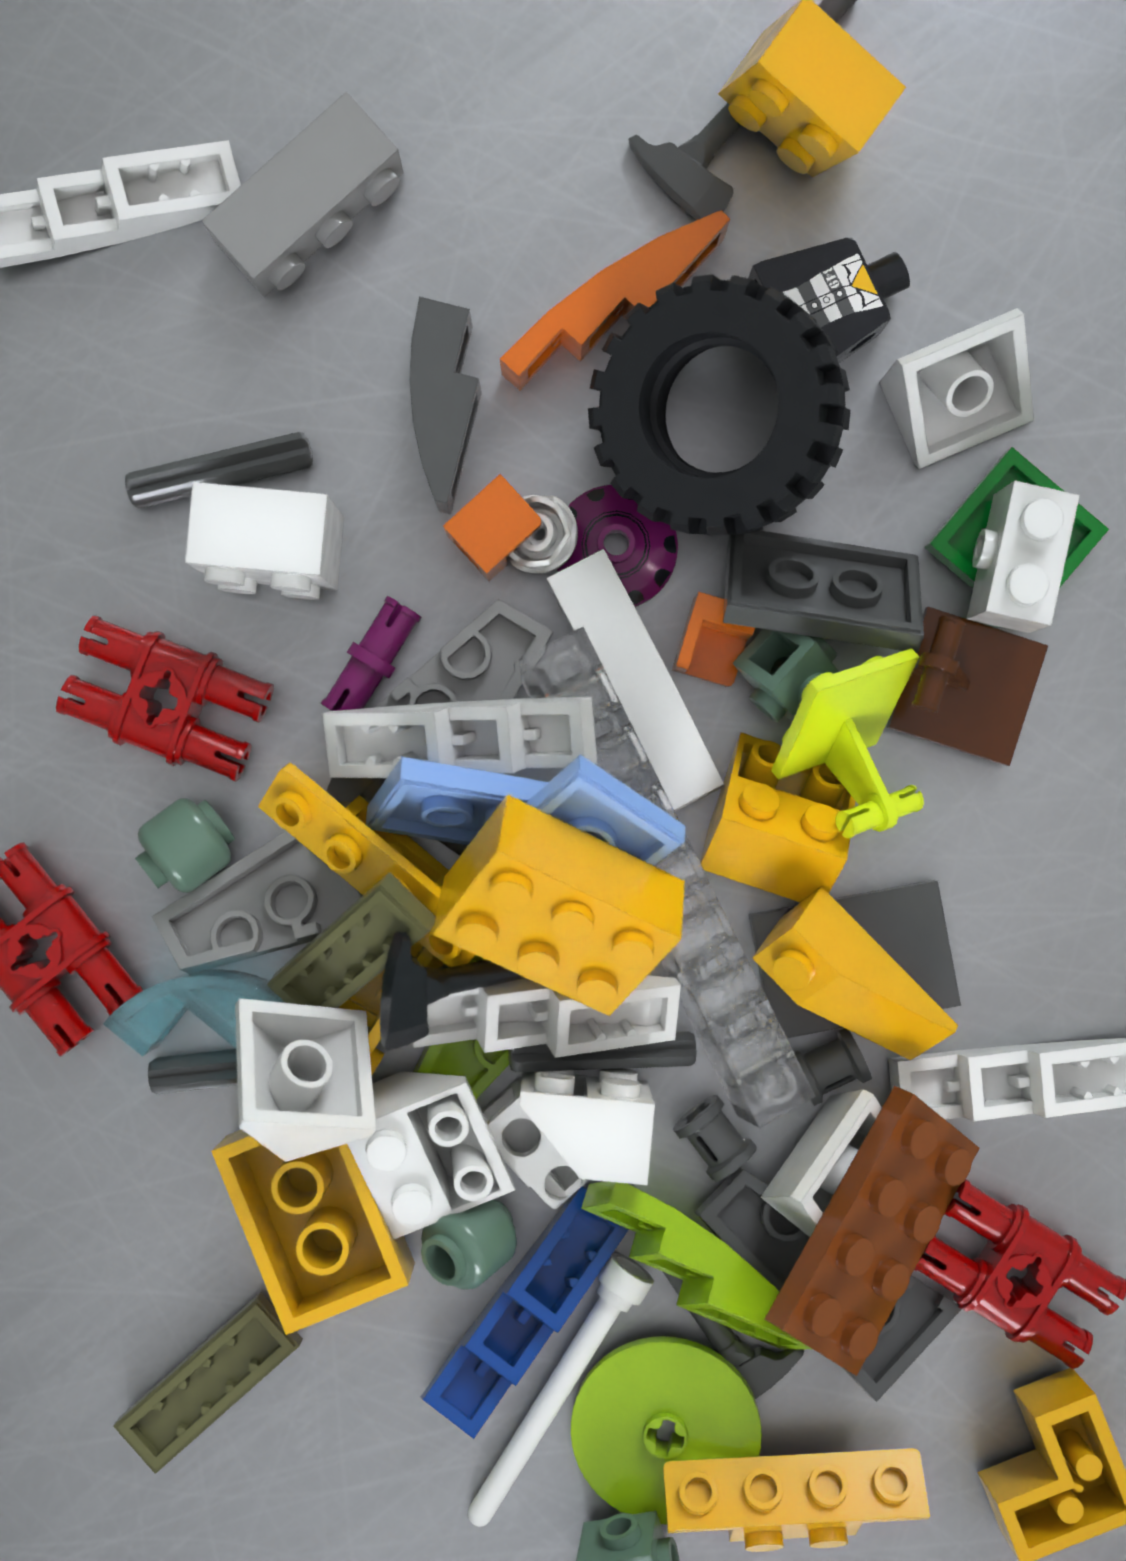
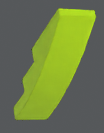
[581,1181,812,1350]

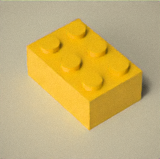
[432,794,685,1016]
[211,1129,415,1335]

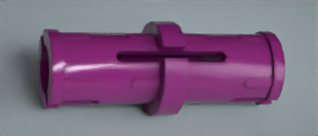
[320,596,422,711]

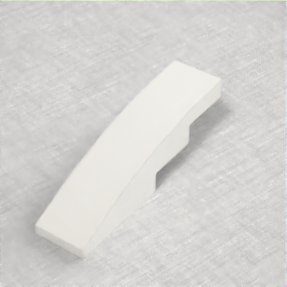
[0,140,241,268]
[547,549,724,815]
[322,697,597,778]
[411,975,681,1058]
[888,1038,1126,1122]

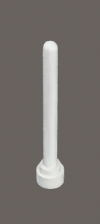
[468,1253,654,1527]

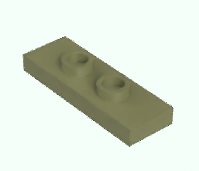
[266,872,436,1008]
[113,1292,303,1474]

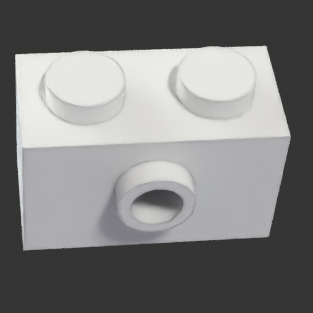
[967,481,1080,633]

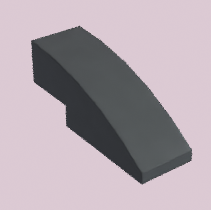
[409,296,482,514]

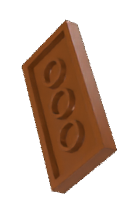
[765,1086,980,1376]

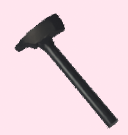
[380,931,525,1050]

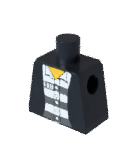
[748,237,910,363]

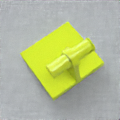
[771,648,924,838]

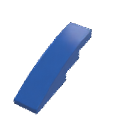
[420,1186,629,1439]

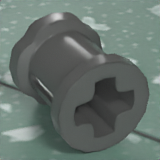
[789,1028,872,1106]
[673,1095,757,1182]

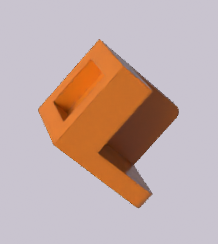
[443,474,541,581]
[672,591,755,687]

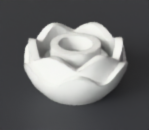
[509,495,578,574]

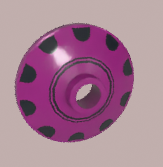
[557,485,678,607]

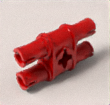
[56,615,274,782]
[0,842,144,1057]
[914,1179,1126,1369]

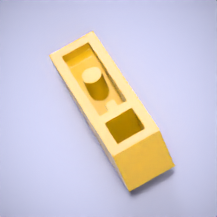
[752,886,958,1060]

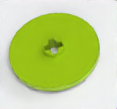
[571,1336,762,1525]

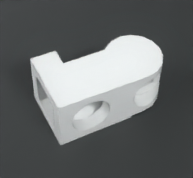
[481,1077,589,1210]

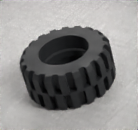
[588,274,851,536]

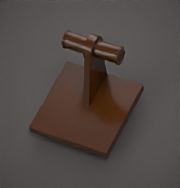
[887,607,1049,766]

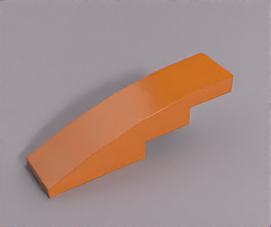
[500,210,730,391]

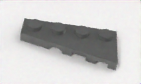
[694,1167,962,1402]

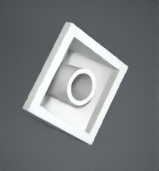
[879,308,1034,469]
[235,998,376,1162]
[761,1089,882,1237]

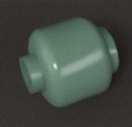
[135,798,235,893]
[421,1199,517,1290]

